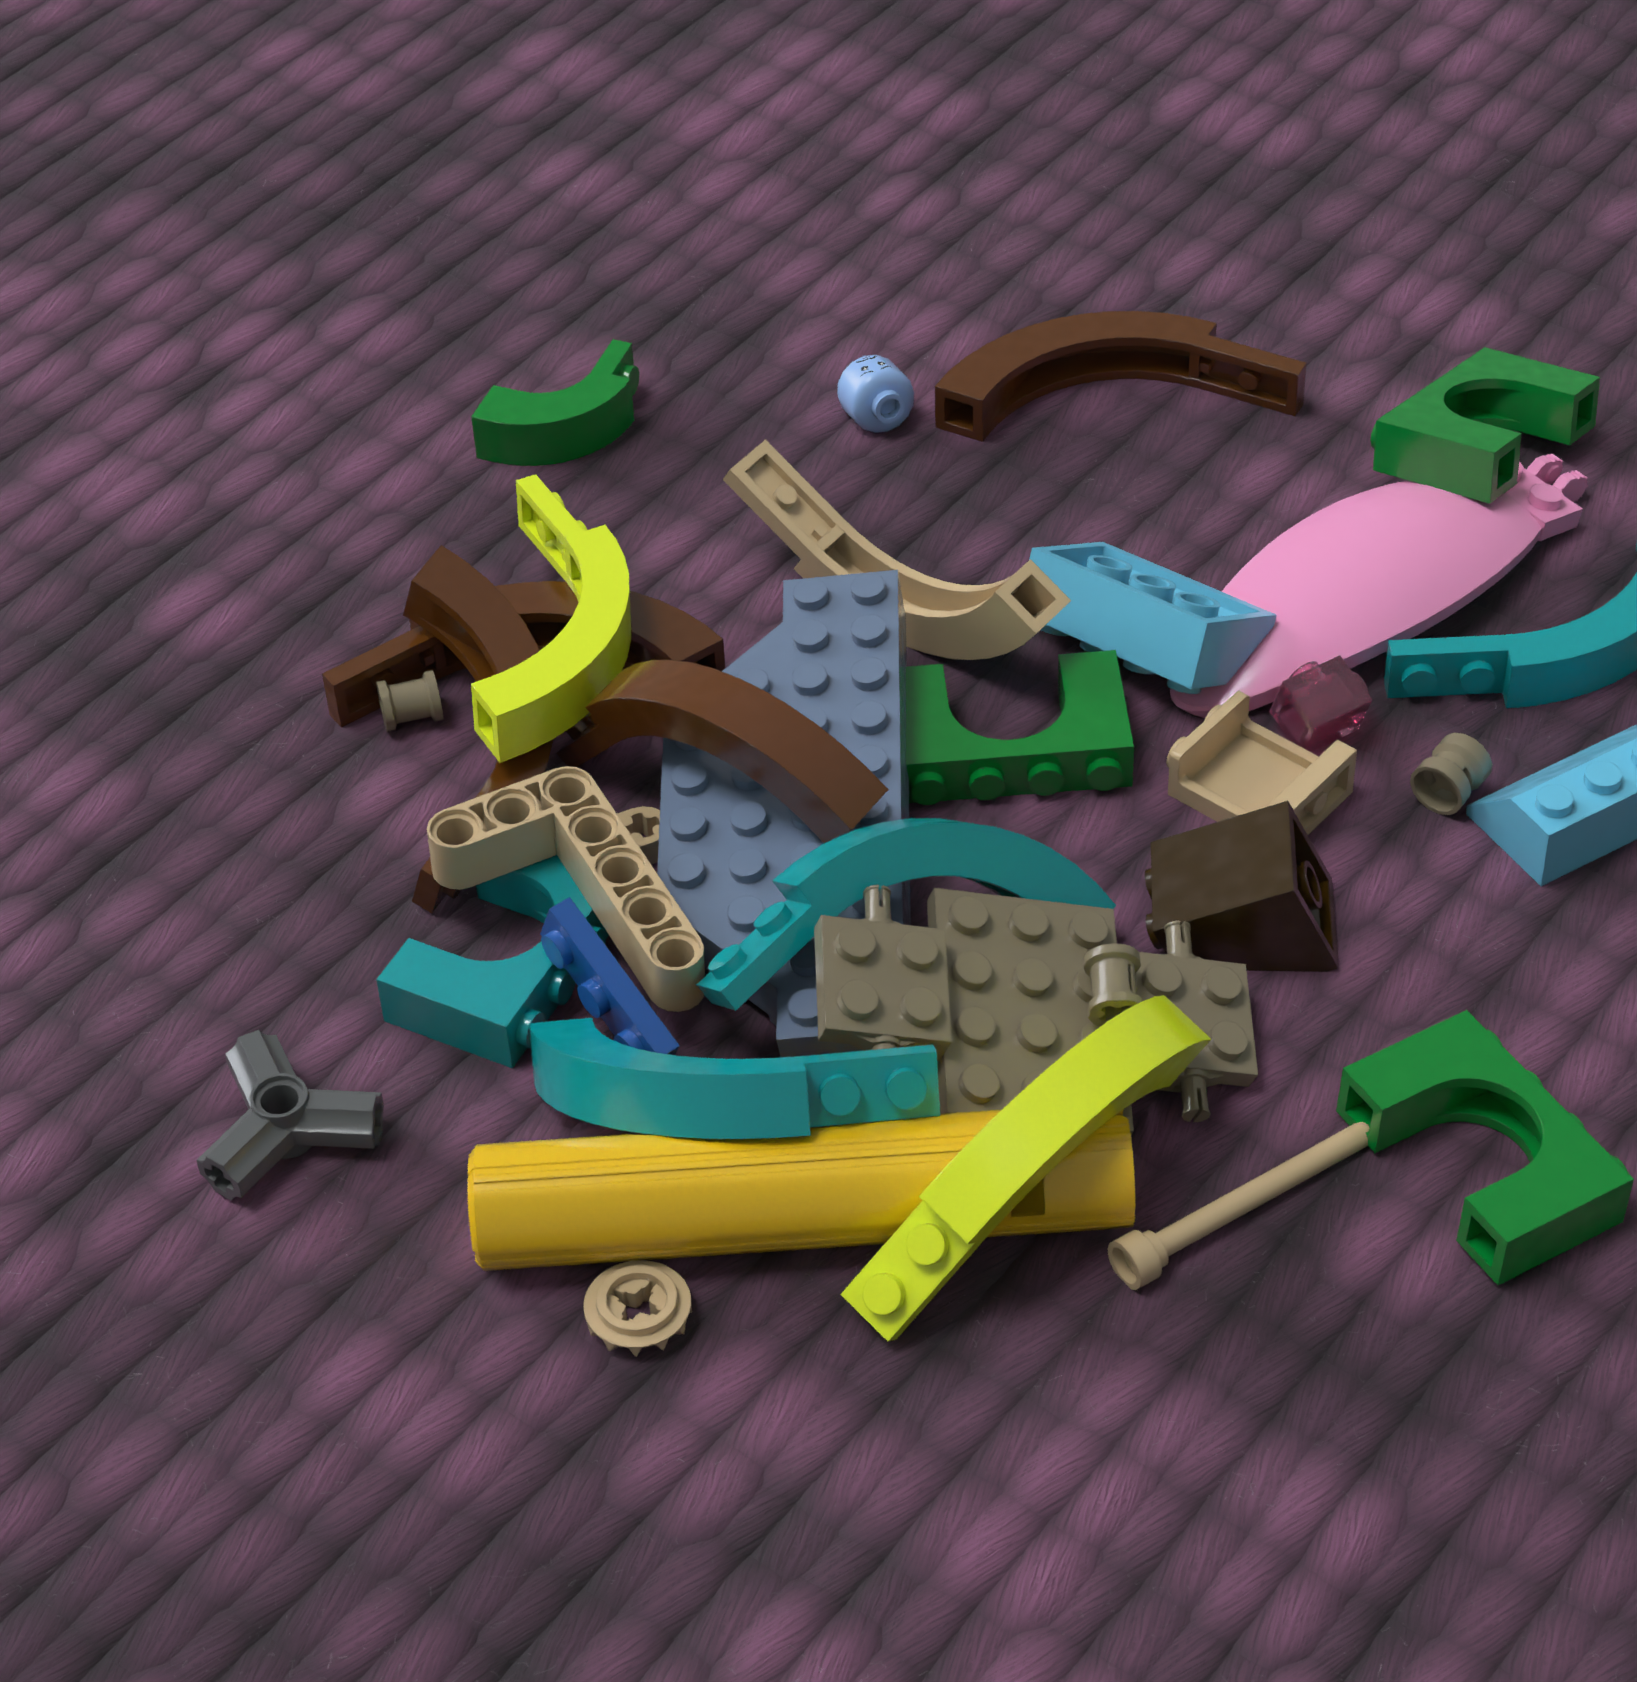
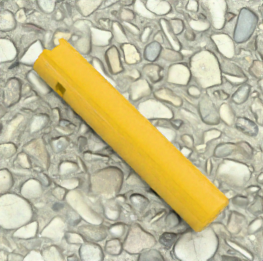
[467,1110,1135,1271]

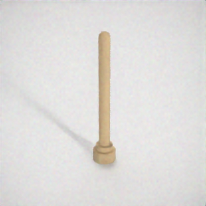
[1108,1122,1370,1290]

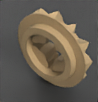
[584,1260,692,1357]

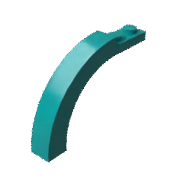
[1384,542,1637,709]
[696,818,1116,1011]
[529,1018,940,1139]

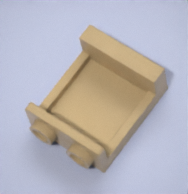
[1166,691,1357,835]

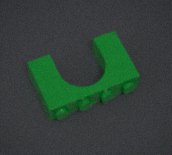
[1371,347,1600,504]
[906,650,1134,805]
[1336,1010,1634,1285]

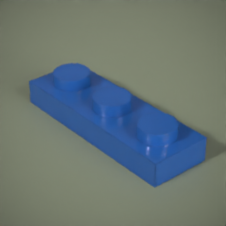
[540,897,680,1055]

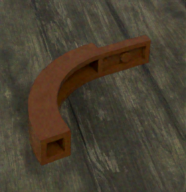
[935,311,1307,442]
[403,545,553,913]
[322,581,726,727]
[556,660,889,843]

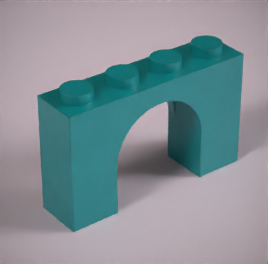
[376,855,609,1068]

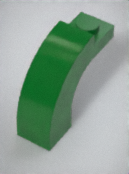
[471,339,640,466]

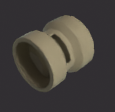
[1410,733,1493,815]

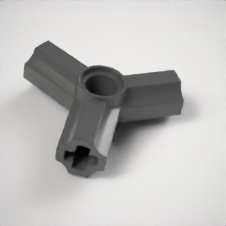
[197,1030,384,1201]

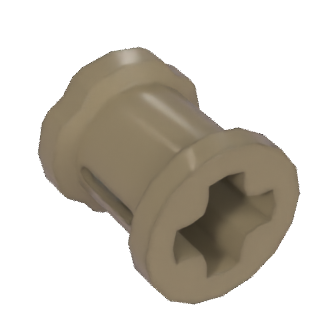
[376,670,444,732]
[1083,943,1144,1027]

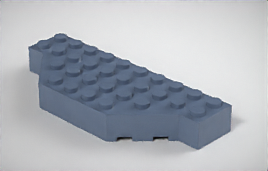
[657,570,911,1058]

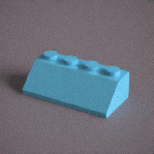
[1029,542,1277,694]
[1466,724,1637,886]

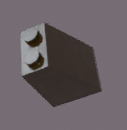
[1145,801,1339,972]

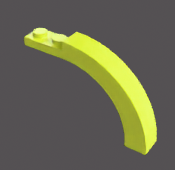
[471,474,631,763]
[841,995,1211,1342]

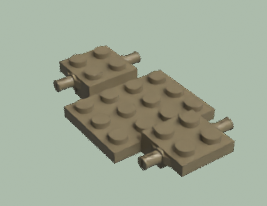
[814,885,1258,1134]

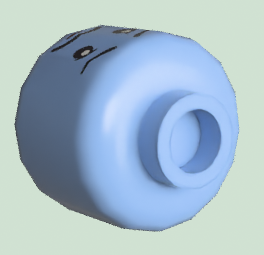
[837,355,914,433]

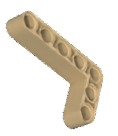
[427,766,705,1012]

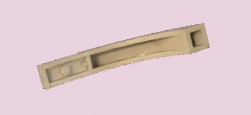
[723,439,1071,660]

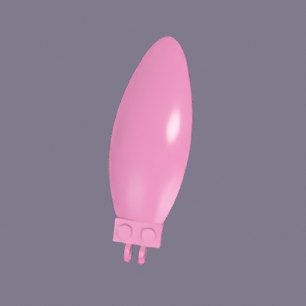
[1170,453,1588,718]

